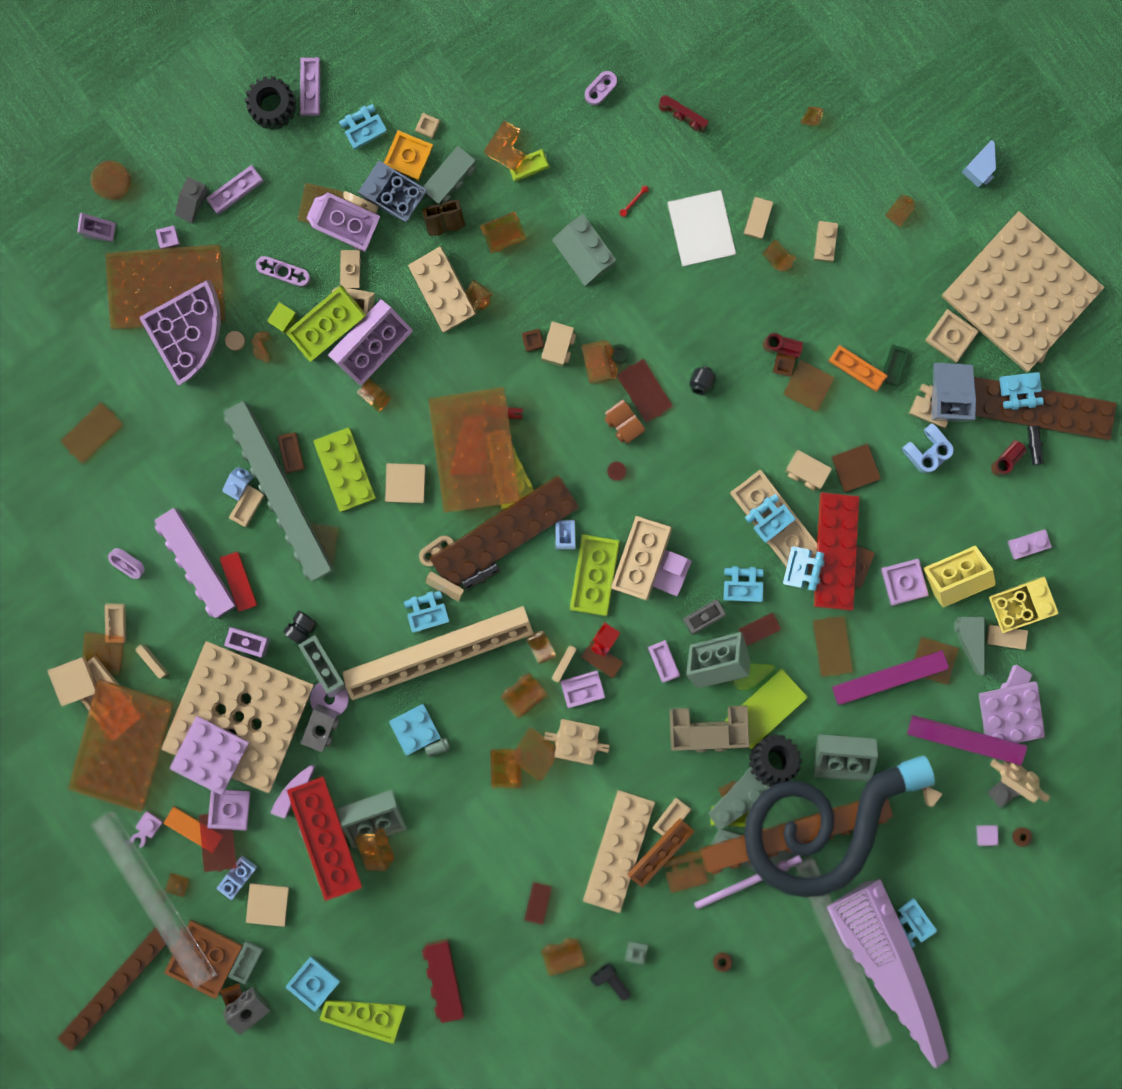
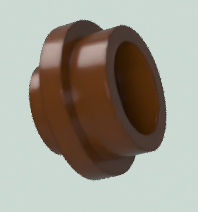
[1012,827,1032,847]
[713,952,732,972]

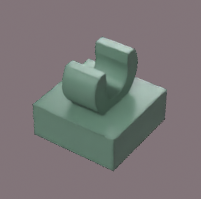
[625,940,648,965]

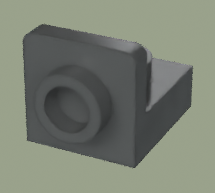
[986,781,1021,808]

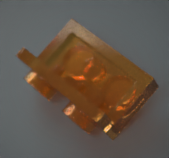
[500,673,548,719]
[490,748,521,788]
[355,828,394,871]
[541,938,586,977]

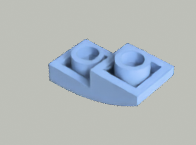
[216,855,257,900]

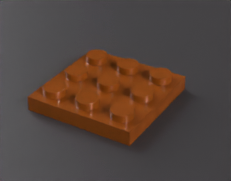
[164,919,243,999]

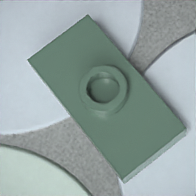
[228,940,263,985]

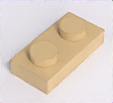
[814,221,838,262]

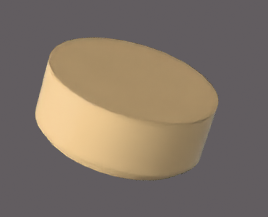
[225,331,245,351]

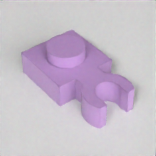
[130,811,164,848]

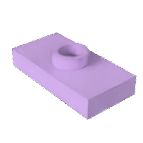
[648,640,680,683]

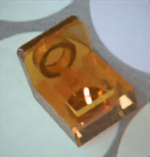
[885,194,916,227]
[762,240,796,272]
[466,280,493,310]
[251,331,272,363]
[357,379,391,412]
[526,630,556,665]

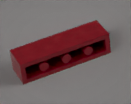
[422,938,465,1023]

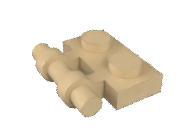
[909,384,948,429]

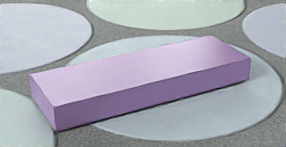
[300,58,320,116]
[206,165,264,215]

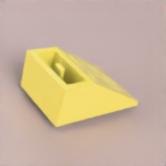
[989,576,1059,633]

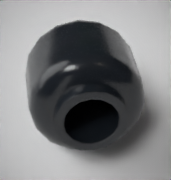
[689,366,716,396]

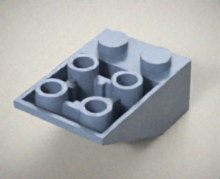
[358,160,427,223]
[931,363,976,422]

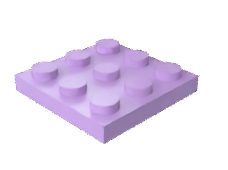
[979,681,1045,743]
[169,716,250,795]

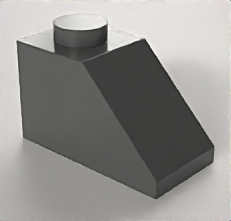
[175,177,210,224]

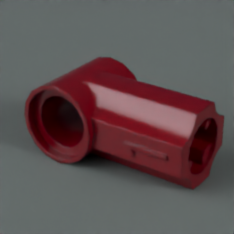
[763,333,803,359]
[991,440,1027,476]

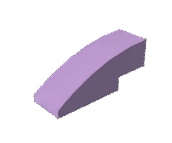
[270,764,316,819]

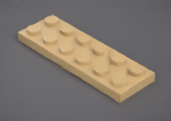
[730,470,817,576]
[583,790,655,913]

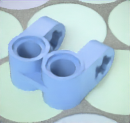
[902,424,953,473]

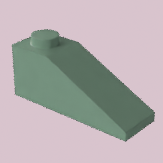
[954,617,984,675]

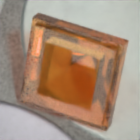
[800,106,824,126]
[165,873,189,897]

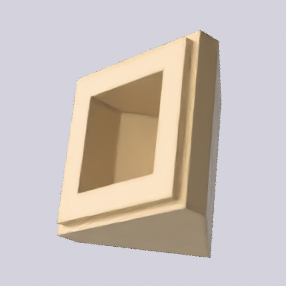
[922,787,942,807]

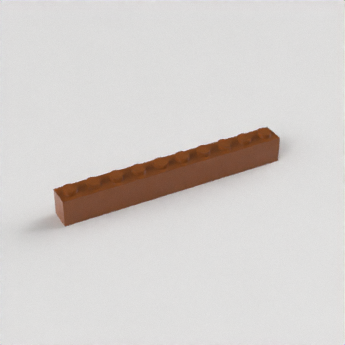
[699,798,893,875]

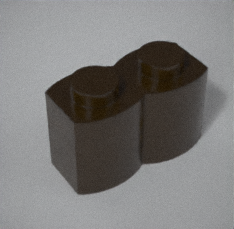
[422,200,466,236]

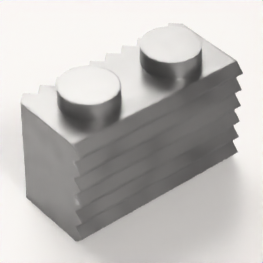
[683,600,726,635]

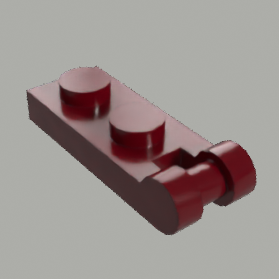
[659,95,709,132]

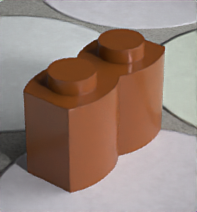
[604,400,646,445]

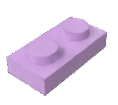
[1007,529,1052,559]

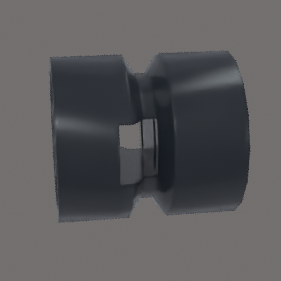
[283,610,319,644]

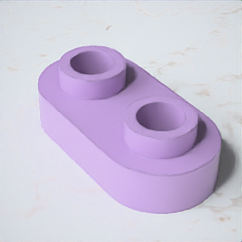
[585,71,617,106]
[108,548,145,579]

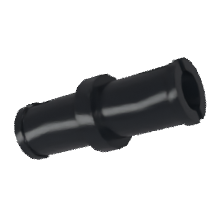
[1027,425,1045,465]
[462,562,501,591]

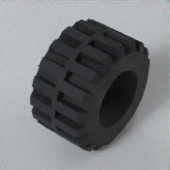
[245,76,296,130]
[749,734,802,787]

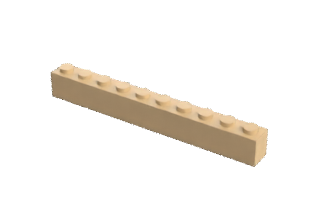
[342,606,534,700]

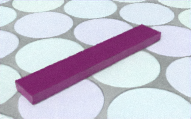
[831,650,949,705]
[907,715,1027,765]

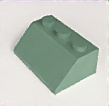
[552,214,617,286]
[686,632,750,689]
[813,734,878,781]
[338,790,407,849]

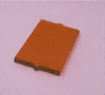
[60,402,123,464]
[813,616,852,676]

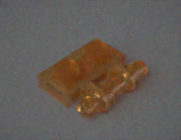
[663,851,708,893]

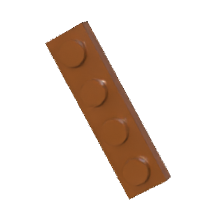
[627,818,695,888]

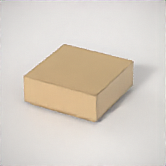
[415,113,440,139]

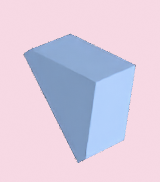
[556,520,575,550]

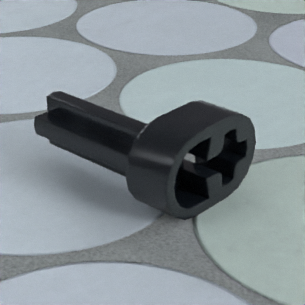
[589,962,632,1002]

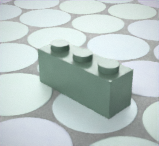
[423,146,476,205]
[298,635,346,698]

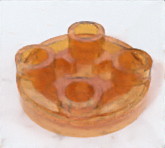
[91,161,131,201]

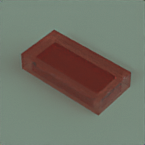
[738,612,781,646]
[524,882,552,925]

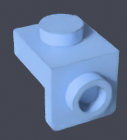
[222,467,254,501]

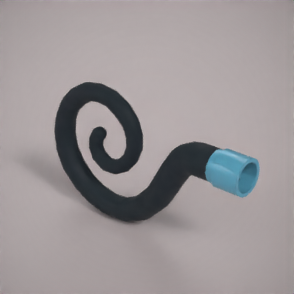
[744,755,935,897]

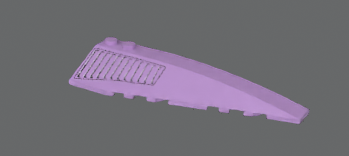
[827,879,949,1068]

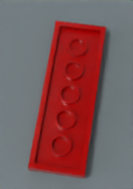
[814,493,859,611]
[286,776,363,901]

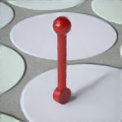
[619,185,649,217]

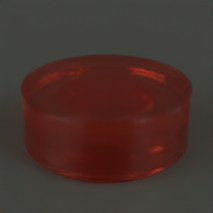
[607,461,626,481]

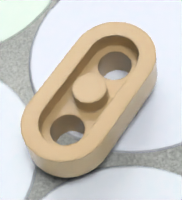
[419,535,453,566]

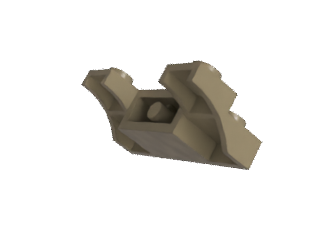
[670,705,749,752]

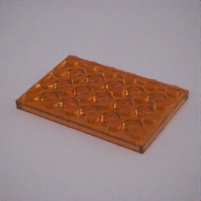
[105,244,226,330]
[428,387,520,513]
[68,679,174,812]

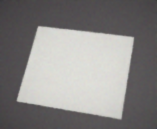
[668,190,736,266]

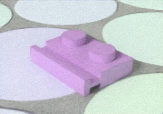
[560,671,605,708]

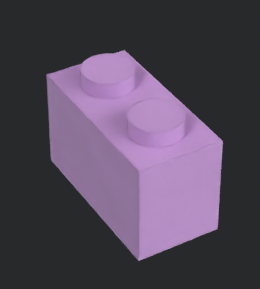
[224,627,271,657]

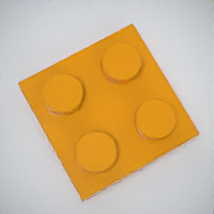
[384,130,433,181]

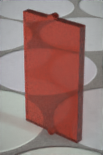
[616,359,673,423]
[199,814,237,873]

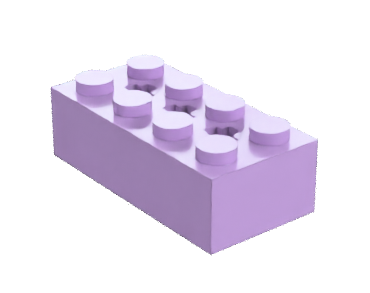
[328,300,413,386]

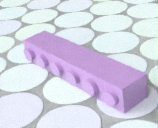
[154,508,237,618]

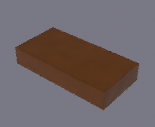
[277,432,305,474]
[581,641,623,678]

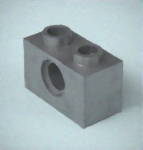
[301,704,340,752]
[223,986,270,1036]

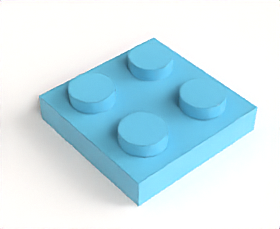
[389,703,441,756]
[286,956,341,1012]

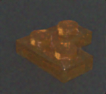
[483,121,525,171]

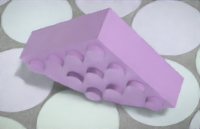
[139,280,221,386]

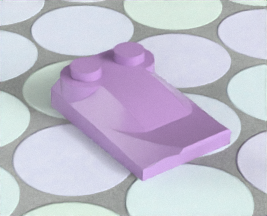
[307,192,380,252]

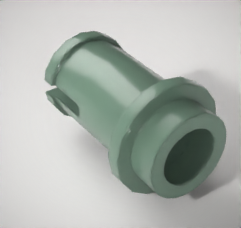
[425,738,451,758]

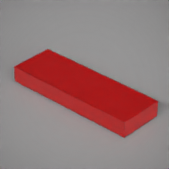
[220,551,258,612]

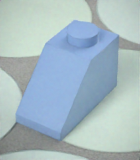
[962,140,996,188]

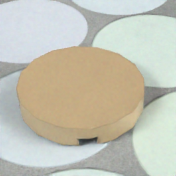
[342,191,379,213]

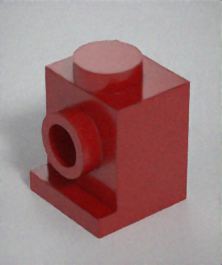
[591,622,620,657]

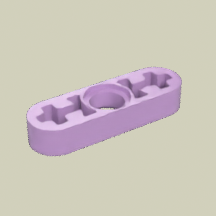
[256,256,310,287]

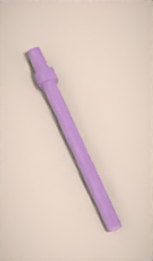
[694,855,803,910]

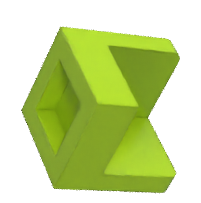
[267,302,298,334]

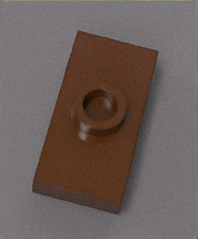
[855,546,875,588]

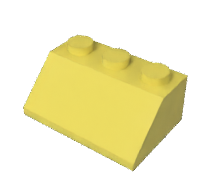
[923,546,996,607]

